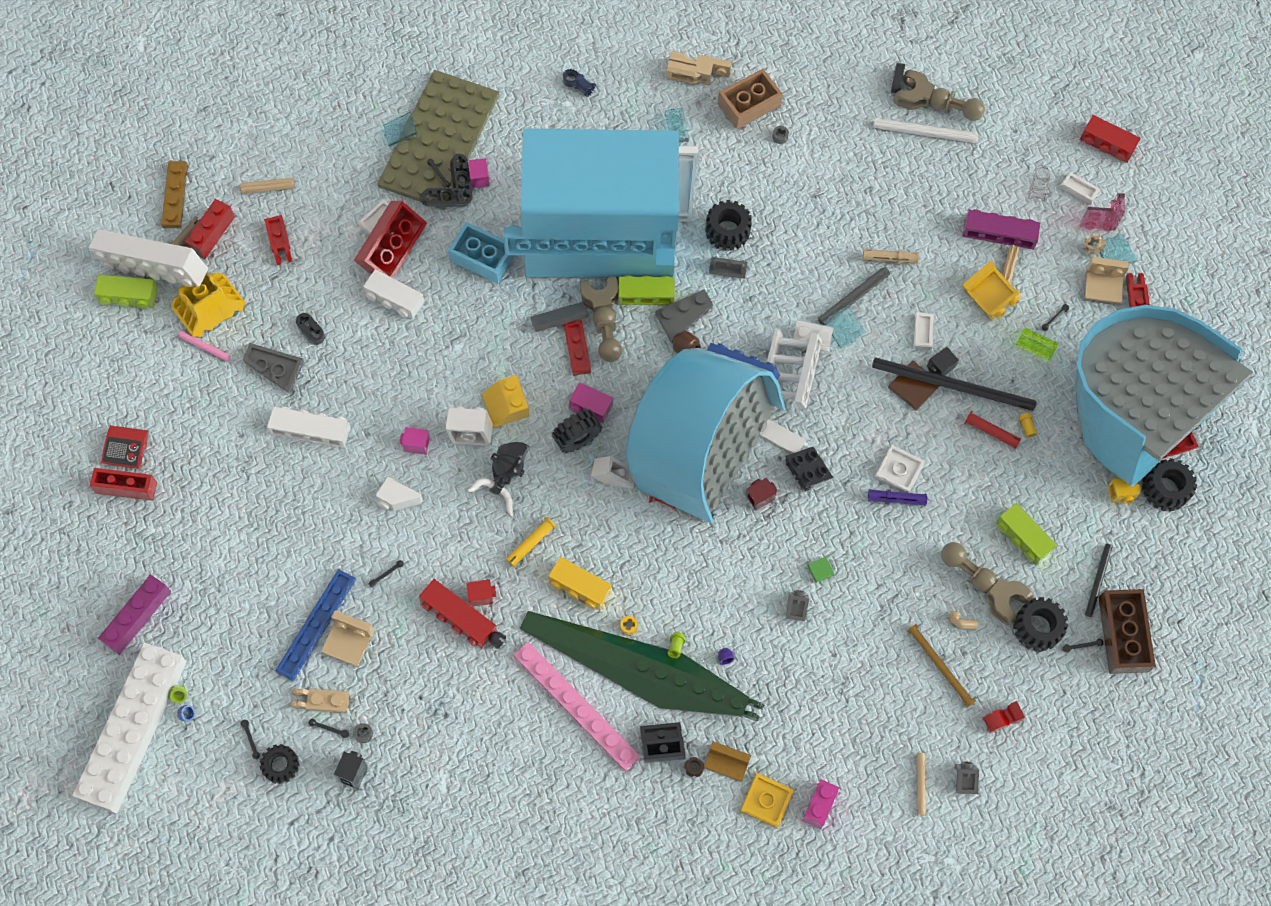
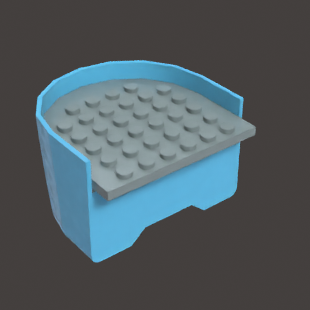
[1075,305,1253,487]
[626,348,785,524]

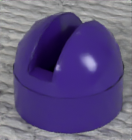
[718,648,735,665]

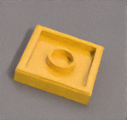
[740,773,794,829]

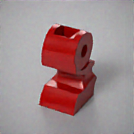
[982,701,1025,733]

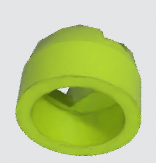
[170,685,187,703]

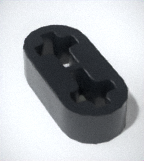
[891,62,905,93]
[296,313,325,345]

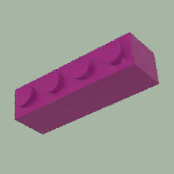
[962,209,1040,250]
[98,574,171,655]

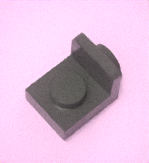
[785,590,809,621]
[955,761,979,794]

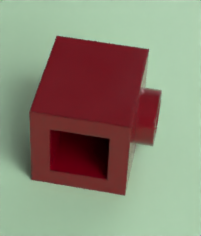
[745,477,777,510]

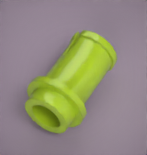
[668,632,686,658]

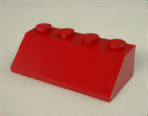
[354,201,427,278]

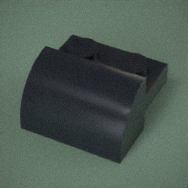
[640,722,686,764]

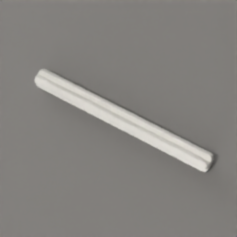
[873,118,978,143]

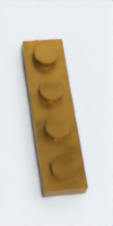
[161,161,188,228]

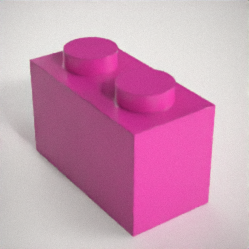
[569,382,613,423]
[802,779,840,829]

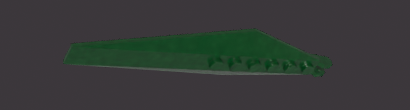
[520,611,765,721]

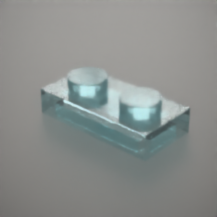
[665,108,689,143]

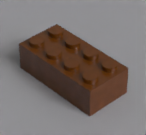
[1098,589,1156,674]

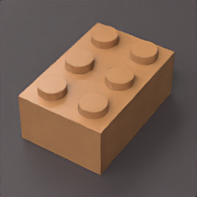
[718,69,783,129]

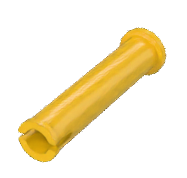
[505,517,556,567]

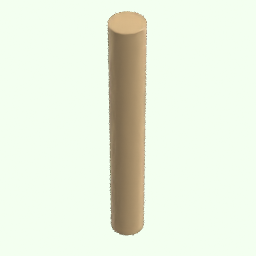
[917,753,926,816]

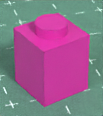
[468,158,489,189]
[400,427,430,455]

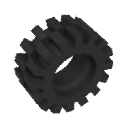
[260,744,300,784]

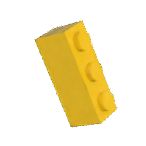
[548,556,612,610]

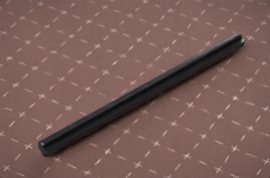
[872,357,1037,411]

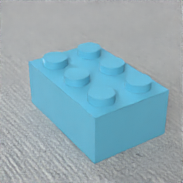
[448,222,515,284]

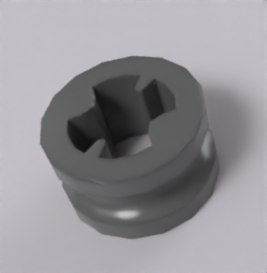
[772,126,789,144]
[354,723,373,743]

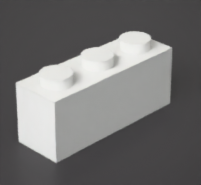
[363,269,424,319]

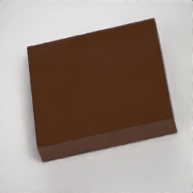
[888,360,940,411]

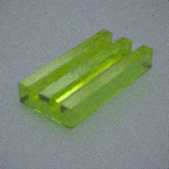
[1016,327,1059,361]

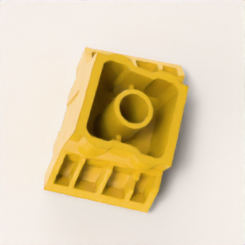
[171,273,246,337]

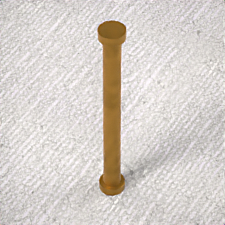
[907,624,976,708]

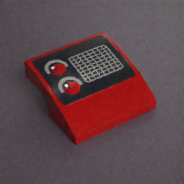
[101,425,149,469]

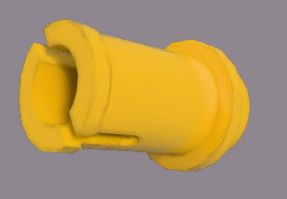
[1018,412,1038,438]

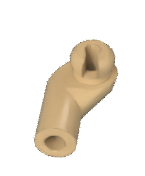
[948,611,978,630]

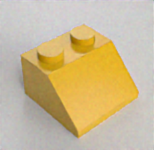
[482,375,530,428]

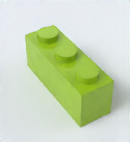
[94,274,158,309]
[619,275,675,306]
[996,502,1057,565]

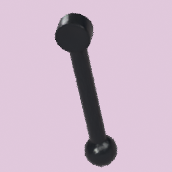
[427,159,451,188]
[1042,304,1069,331]
[368,560,404,587]
[1063,638,1104,653]
[240,719,260,759]
[308,719,349,738]

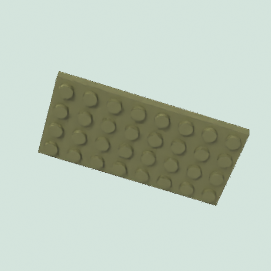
[377,70,499,210]

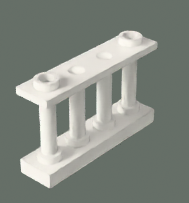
[767,328,822,410]

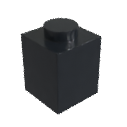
[927,347,959,376]

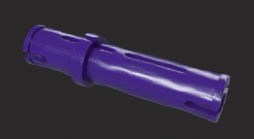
[868,489,927,506]

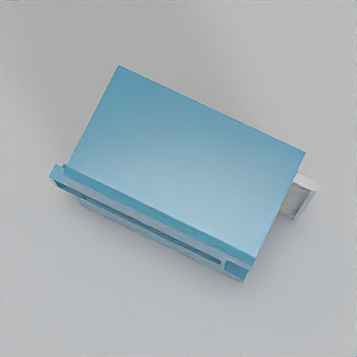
[504,128,698,278]

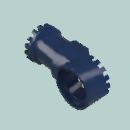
[563,68,596,97]

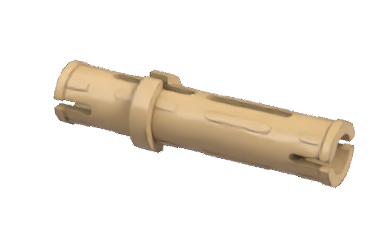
[863,249,919,264]

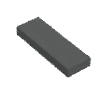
[530,302,589,332]

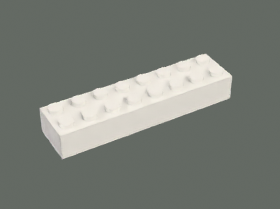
[72,642,187,814]

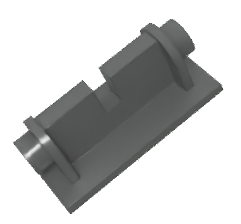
[709,256,747,279]

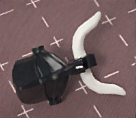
[468,442,529,516]

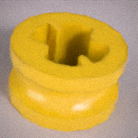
[620,616,638,635]

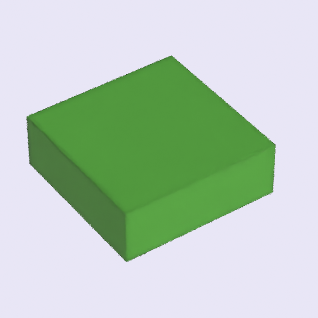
[807,557,834,583]

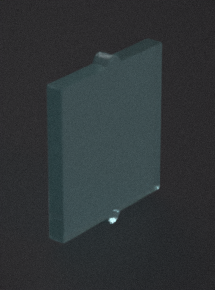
[383,112,417,147]
[1095,234,1137,264]
[823,305,866,349]

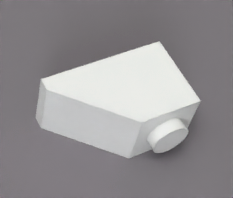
[591,456,635,489]
[376,477,423,511]

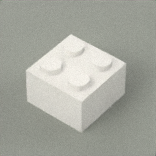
[446,406,493,446]

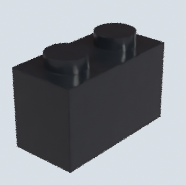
[334,751,368,789]

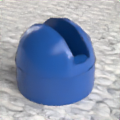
[177,705,195,722]

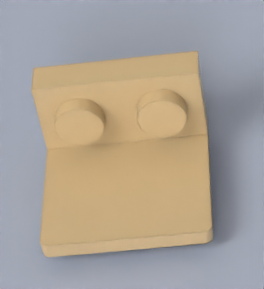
[1085,257,1129,304]
[321,610,375,667]

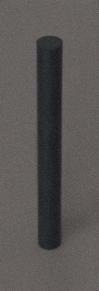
[1085,544,1113,617]

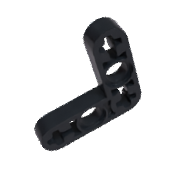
[420,153,473,207]

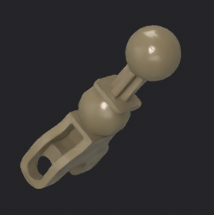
[894,70,985,121]
[580,276,622,362]
[941,542,1034,625]

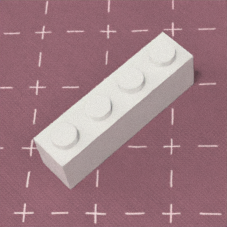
[267,406,351,448]

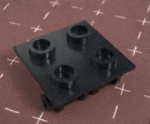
[785,446,833,492]

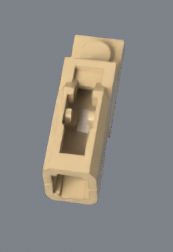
[666,51,732,85]

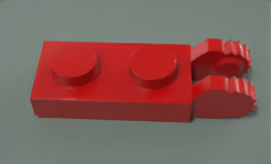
[264,215,293,265]
[1126,273,1150,308]

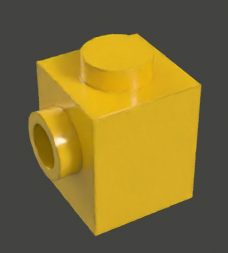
[1108,478,1141,504]

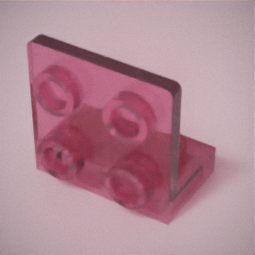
[1079,193,1125,231]

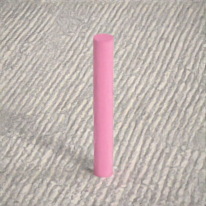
[178,331,230,362]

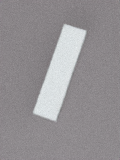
[759,419,806,454]

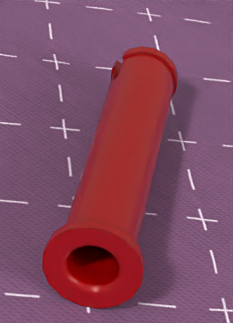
[964,411,1022,449]

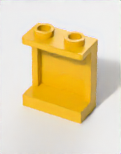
[962,261,1021,321]

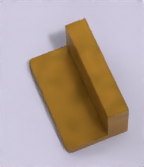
[704,741,751,782]

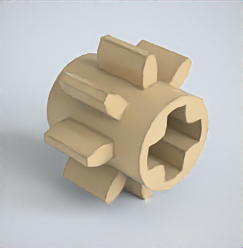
[1083,233,1106,257]

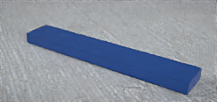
[275,569,356,682]

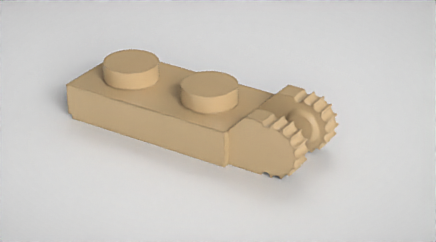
[290,689,350,713]

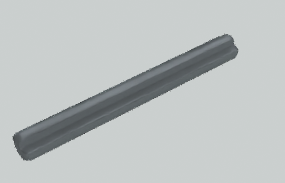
[818,267,890,326]

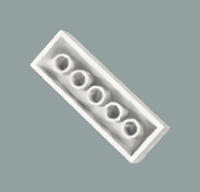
[89,229,208,287]

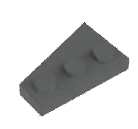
[655,289,713,344]
[243,343,304,394]

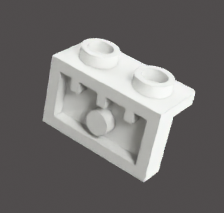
[793,320,834,353]

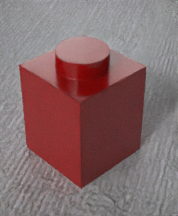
[466,579,496,607]

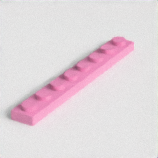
[514,642,640,772]

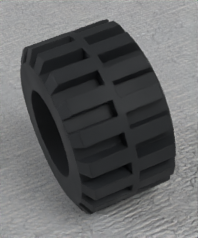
[705,200,752,251]
[1142,458,1197,511]
[1013,597,1068,651]

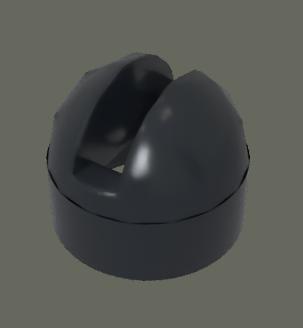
[489,631,506,649]

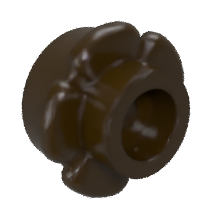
[684,757,704,777]

